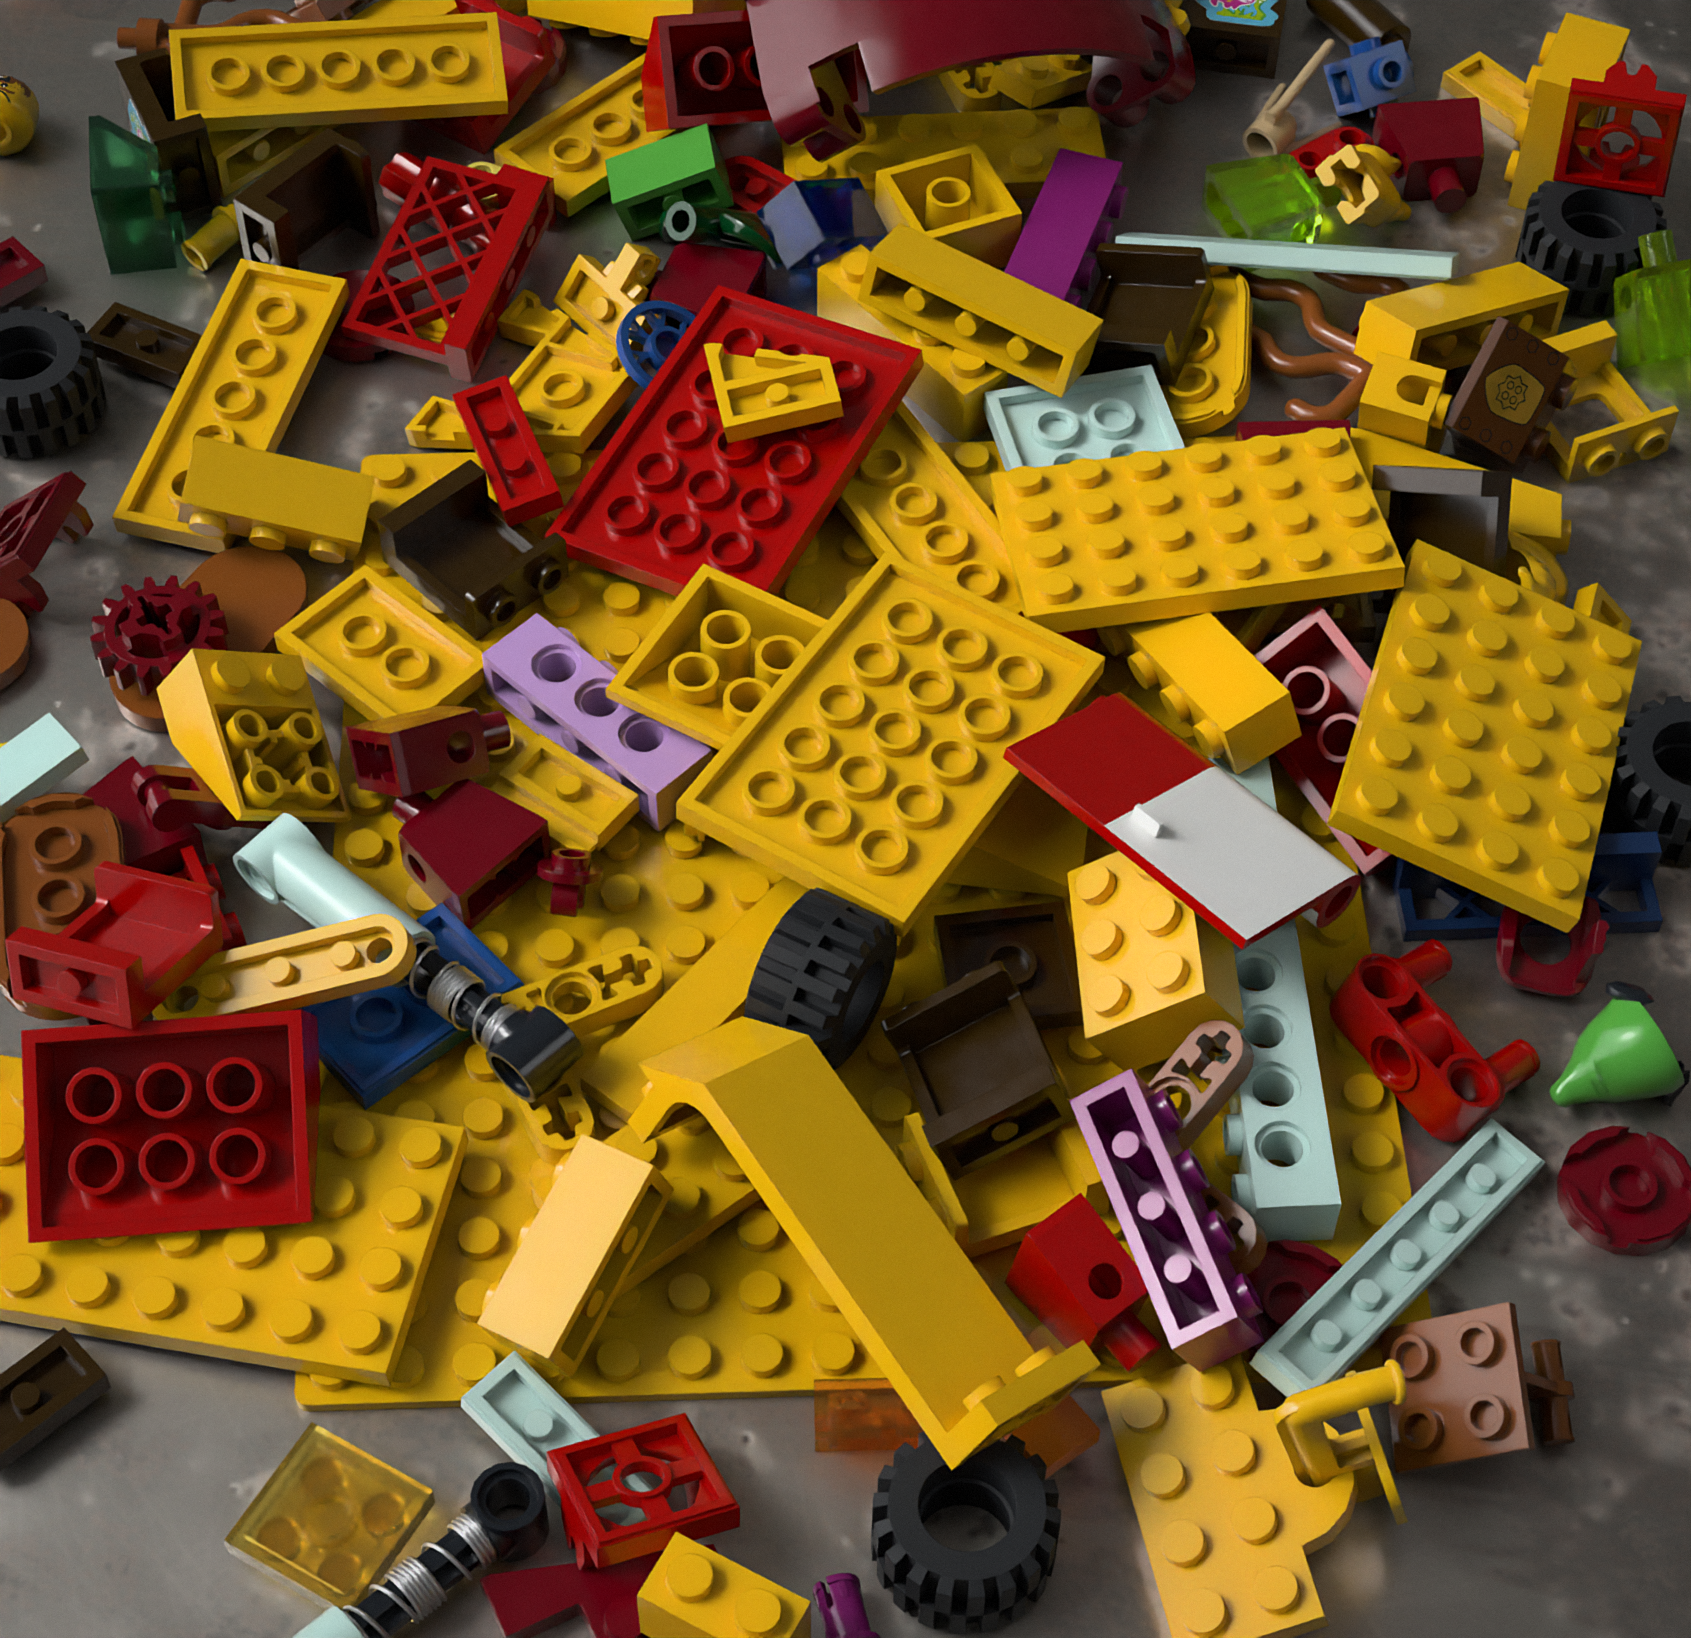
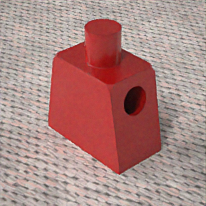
[1004,1193,1162,1374]

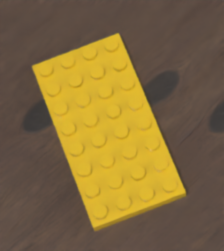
[0,1055,469,1387]

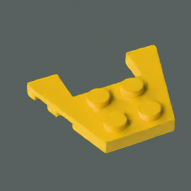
[405,289,639,453]

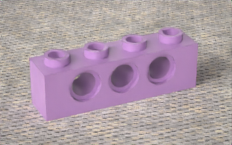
[482,613,713,832]

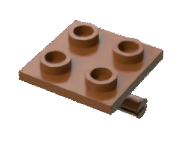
[1380,1302,1575,1474]

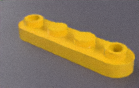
[152,914,417,1020]

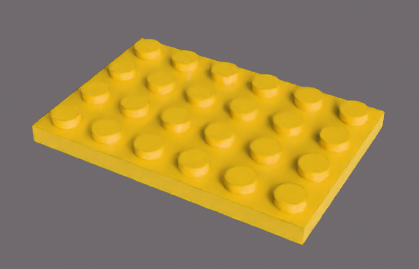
[990,427,1405,633]
[1327,539,1642,933]
[676,551,1105,938]

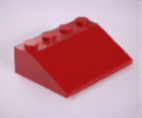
[21,1009,320,1243]

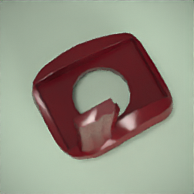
[1496,896,1609,997]

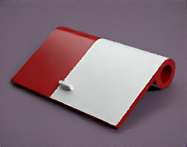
[1003,692,1361,950]

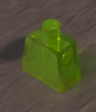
[1201,153,1342,272]
[1613,229,1691,370]

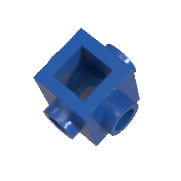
[1323,36,1417,118]

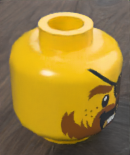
[0,75,39,156]

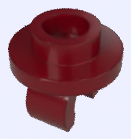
[537,848,603,917]

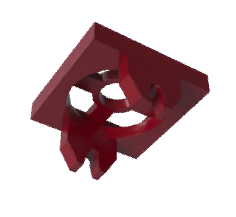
[0,471,94,619]

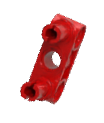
[1329,939,1541,1143]

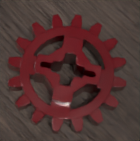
[89,575,229,696]

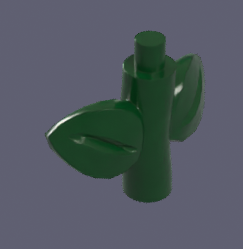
[658,201,786,264]

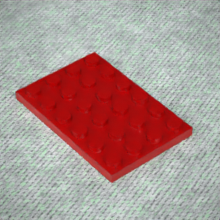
[544,285,924,597]

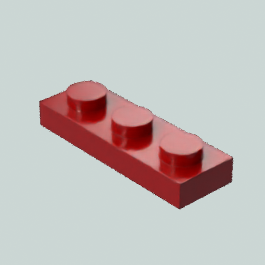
[452,375,564,527]

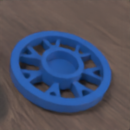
[616,301,696,390]

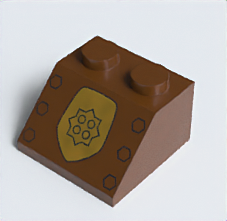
[1443,316,1579,473]

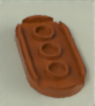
[109,546,308,732]
[0,792,127,1021]

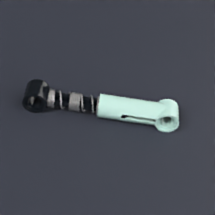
[233,813,583,1103]
[292,1462,550,1638]

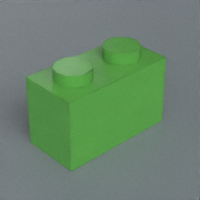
[605,123,734,241]

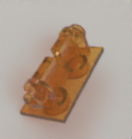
[814,1378,924,1452]

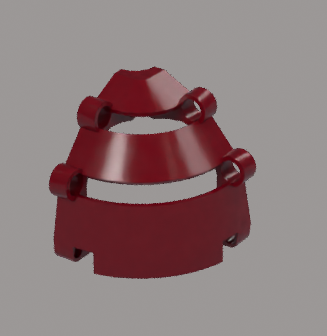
[744,0,1196,163]

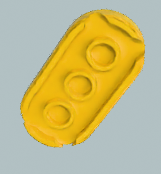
[1160,265,1253,438]

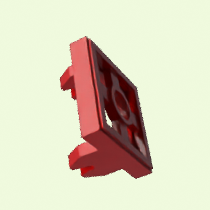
[1553,61,1687,198]
[546,1413,740,1570]

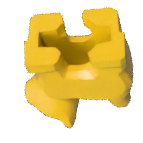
[1315,144,1412,227]

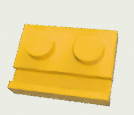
[485,734,640,853]

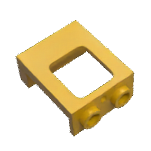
[1542,320,1679,484]

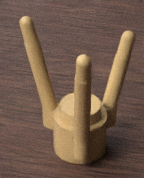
[1242,39,1344,164]

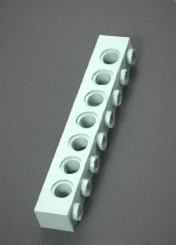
[1208,757,1342,1242]

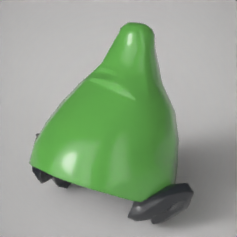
[1549,980,1690,1108]

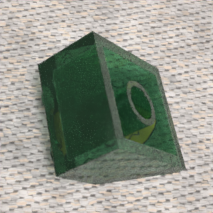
[88,115,185,275]

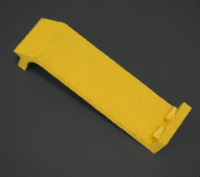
[628,1016,1101,1471]

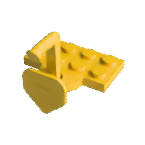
[1101,1353,1408,1638]

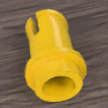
[181,204,241,272]

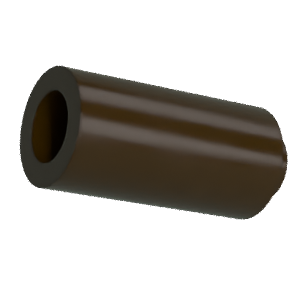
[1306,0,1411,53]

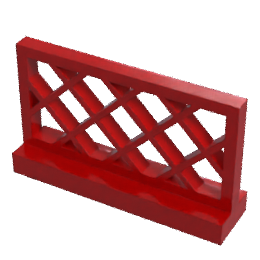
[341,156,554,383]

